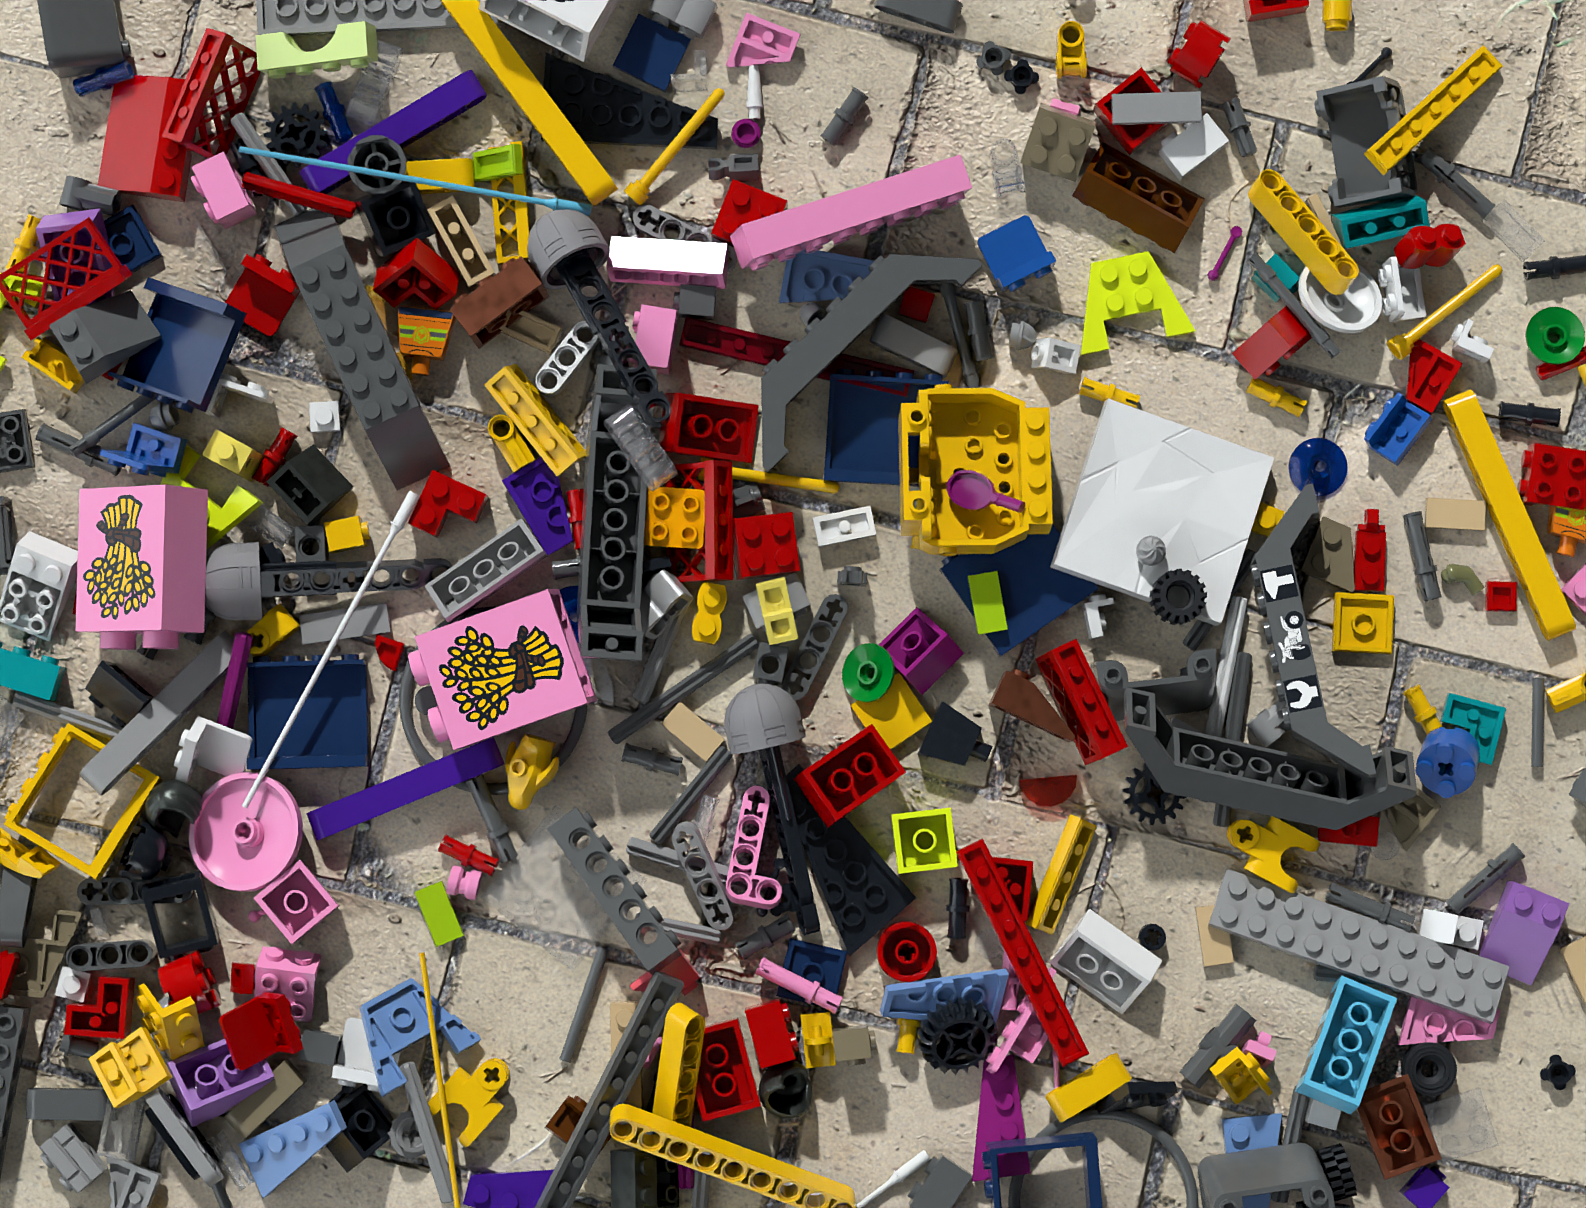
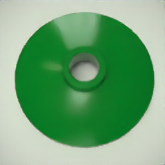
[1525,307,1585,365]
[842,643,894,702]

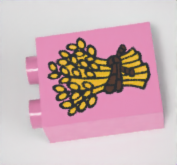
[76,485,208,650]
[408,589,598,750]

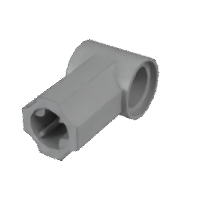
[1246,700,1287,748]

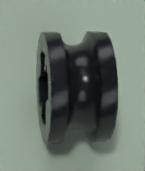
[1138,924,1166,951]

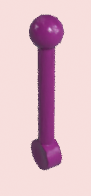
[1207,226,1242,281]

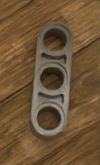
[224,1059,307,1140]

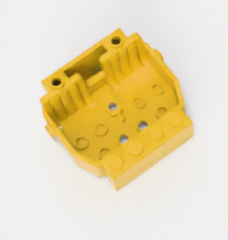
[898,384,1053,556]

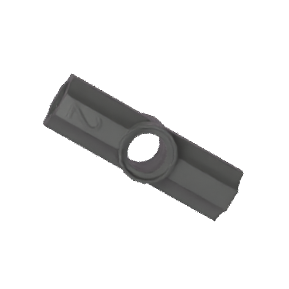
[1179,1004,1257,1089]

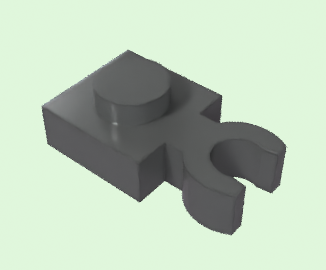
[708,153,759,182]
[837,566,868,586]

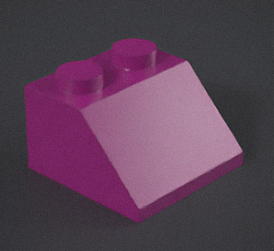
[879,607,964,695]

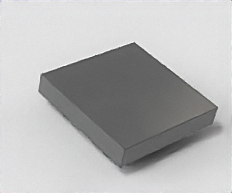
[0,409,35,473]

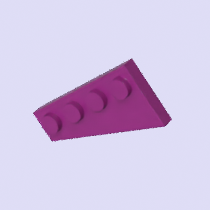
[972,1054,1031,1182]

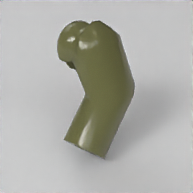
[1441,564,1485,596]

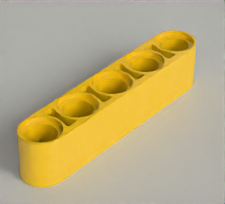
[1248,169,1359,295]
[652,1003,705,1145]

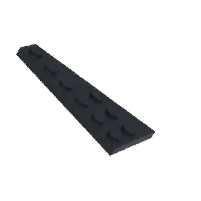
[541,52,718,150]
[786,764,917,956]

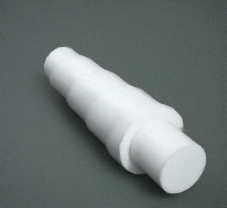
[746,65,763,121]

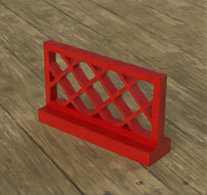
[162,28,261,159]
[0,217,132,340]
[666,460,733,583]
[1035,639,1128,765]

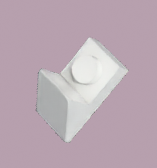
[1419,909,1484,950]

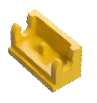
[21,337,84,394]

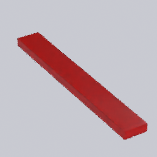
[956,838,1090,1067]

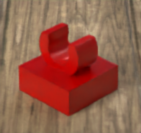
[230,962,256,994]

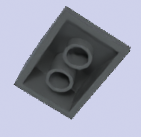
[49,290,162,384]

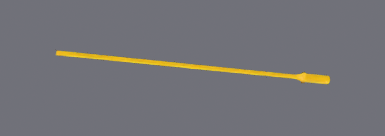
[419,952,461,1208]

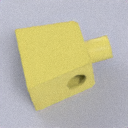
[202,429,265,483]

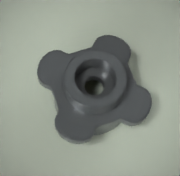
[976,41,1010,76]

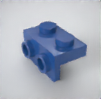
[1364,392,1433,466]

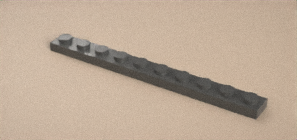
[535,970,685,1208]

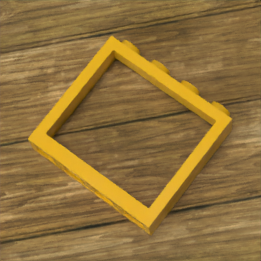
[4,723,162,881]

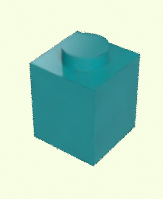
[1251,253,1300,303]

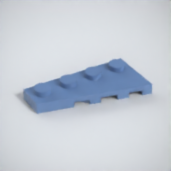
[779,249,874,303]
[880,968,1009,1023]
[1221,1113,1282,1208]

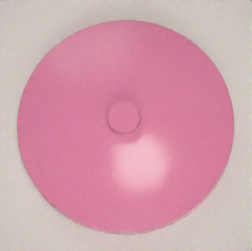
[189,772,303,892]

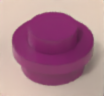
[731,119,761,149]

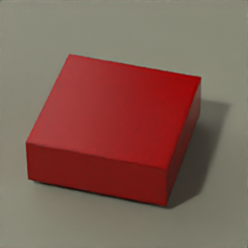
[898,287,935,324]
[1485,581,1517,612]

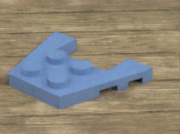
[359,978,481,1097]

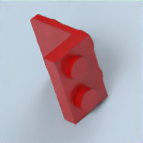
[225,254,300,337]
[1517,443,1586,510]
[219,992,304,1070]

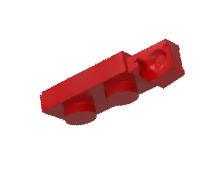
[1354,509,1386,592]

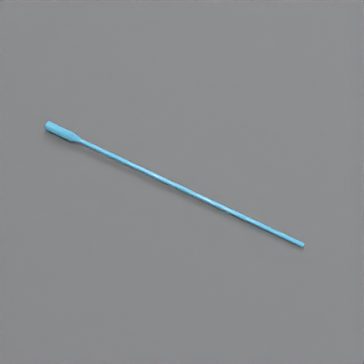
[239,146,592,216]

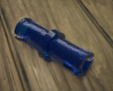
[73,61,134,97]
[314,81,354,142]

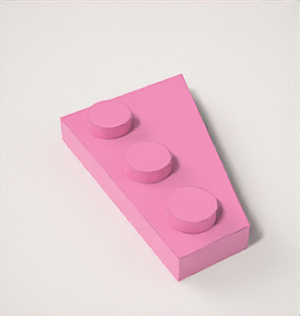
[1398,996,1500,1045]

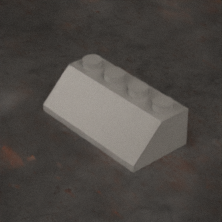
[425,518,548,624]

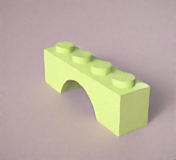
[255,21,378,79]

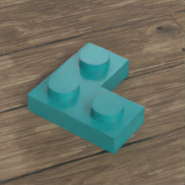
[1440,693,1506,765]

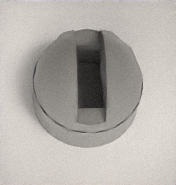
[799,302,826,326]

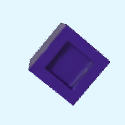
[1399,1166,1450,1208]

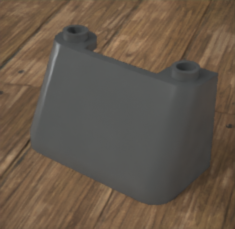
[37,0,132,79]
[1314,76,1417,208]
[1090,648,1217,721]
[1197,1143,1335,1208]

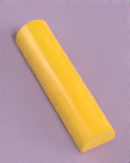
[1025,814,1097,935]

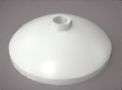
[1298,263,1382,333]

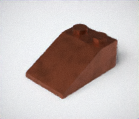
[988,668,1075,742]
[1357,1074,1442,1180]

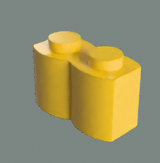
[692,582,727,645]

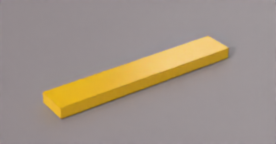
[1364,45,1503,176]

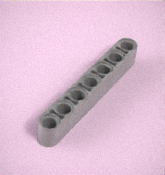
[79,630,234,796]

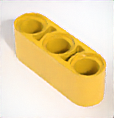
[406,158,475,194]
[1045,1052,1132,1122]

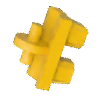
[800,1011,836,1068]

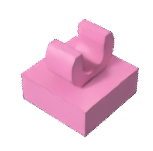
[1241,1031,1277,1069]

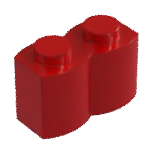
[1394,224,1466,269]

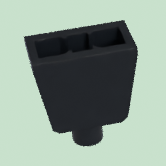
[918,702,993,766]

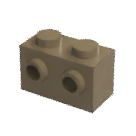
[832,1024,877,1065]

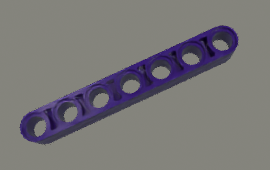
[299,70,487,194]
[306,737,505,841]

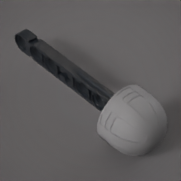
[527,209,671,428]
[205,542,452,620]
[724,684,820,936]

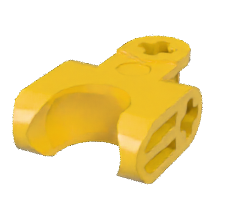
[1226,816,1321,893]
[428,1058,509,1148]

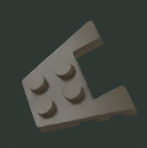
[0,909,83,998]

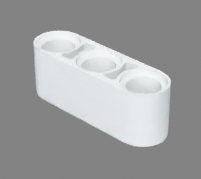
[535,321,599,397]

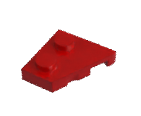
[1406,339,1463,415]

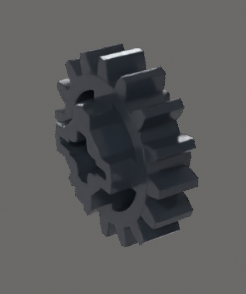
[264,102,329,168]
[1122,763,1187,825]

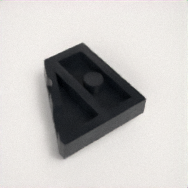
[1096,1081,1178,1114]

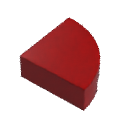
[375,635,405,672]

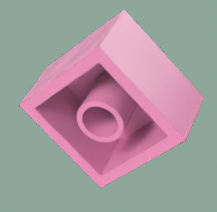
[191,152,257,229]
[629,304,678,375]
[254,860,339,944]

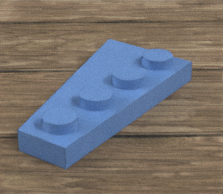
[239,1100,347,1198]

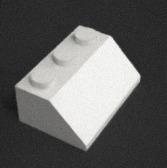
[1050,909,1162,1014]

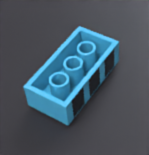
[1295,975,1397,1115]

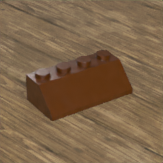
[1072,142,1205,253]

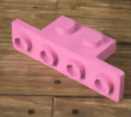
[986,967,1057,1073]

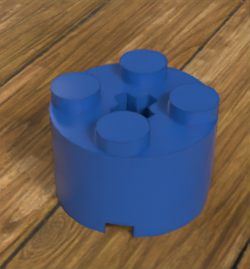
[1415,727,1480,798]

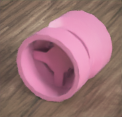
[446,865,482,901]

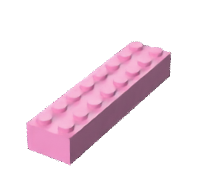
[730,154,972,271]

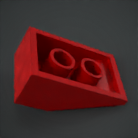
[657,393,759,463]

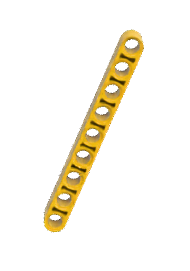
[440,0,618,207]
[1443,389,1576,641]
[610,1104,857,1208]

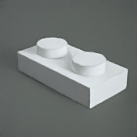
[813,506,876,547]

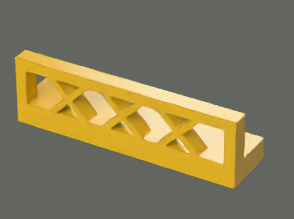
[488,141,530,265]
[484,363,586,477]

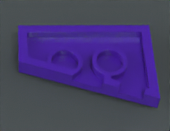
[502,457,573,557]
[463,1169,554,1208]

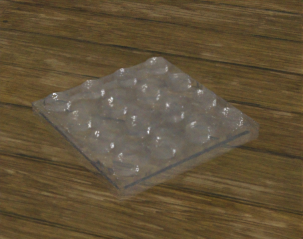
[481,805,647,972]

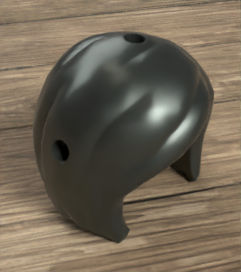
[145,780,203,839]
[759,1061,812,1118]

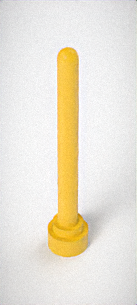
[624,88,725,205]
[1387,264,1503,360]
[698,457,840,493]

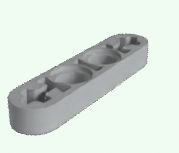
[633,205,737,272]
[672,821,735,930]
[144,1087,224,1187]

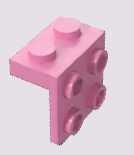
[254,947,321,1022]

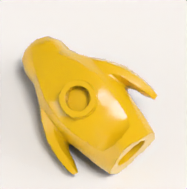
[505,733,559,810]

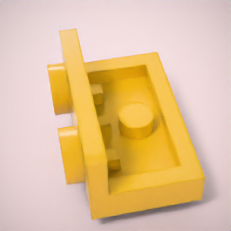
[1210,1047,1273,1105]

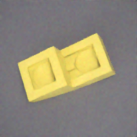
[755,577,798,645]

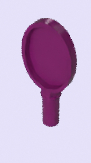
[947,470,1025,513]

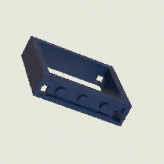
[982,1132,1102,1208]

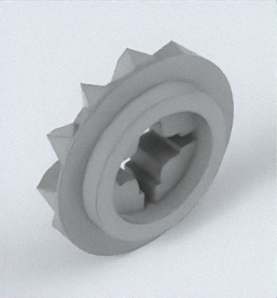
[388,1110,425,1158]

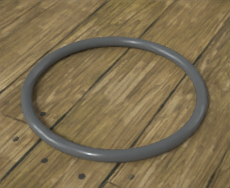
[399,607,587,795]
[1008,1108,1198,1208]

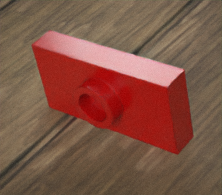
[1318,816,1380,847]

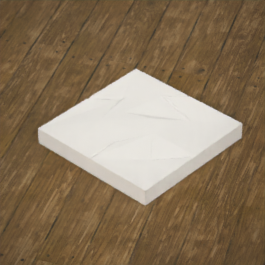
[1050,399,1274,626]

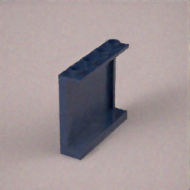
[108,277,247,413]
[824,369,949,487]
[939,524,1098,657]
[247,654,369,770]

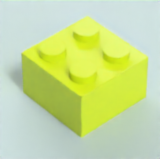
[891,808,958,874]

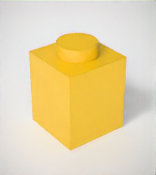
[324,516,371,553]

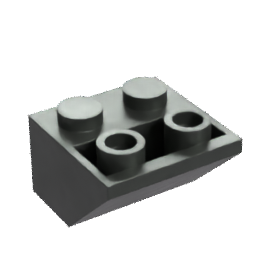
[267,444,354,526]
[610,1148,679,1208]

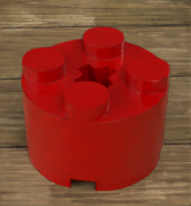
[1167,20,1231,89]
[876,921,937,982]
[158,951,222,1015]

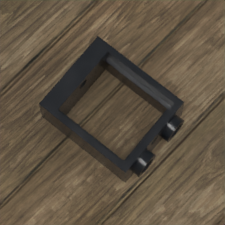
[141,870,219,960]

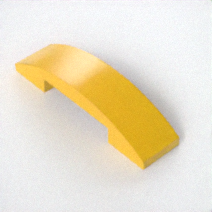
[0,827,61,878]

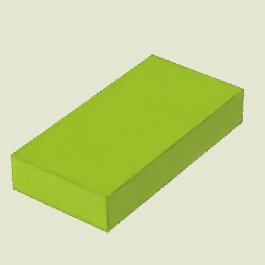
[473,144,523,182]
[968,571,1008,635]
[414,881,465,947]

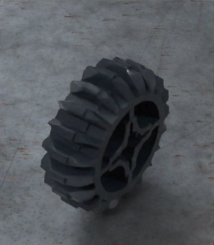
[918,997,998,1075]

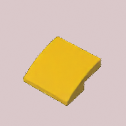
[88,1027,173,1109]

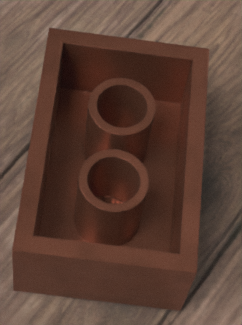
[450,256,549,349]

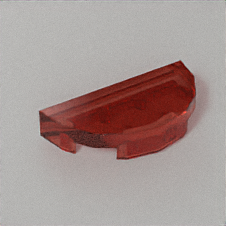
[1018,775,1077,807]

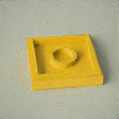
[1331,592,1394,655]
[850,673,932,749]

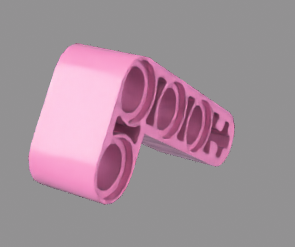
[725,786,782,909]

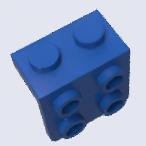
[977,215,1056,292]
[100,423,188,477]

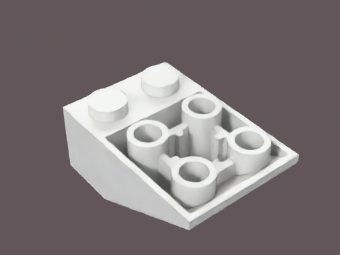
[0,531,78,641]

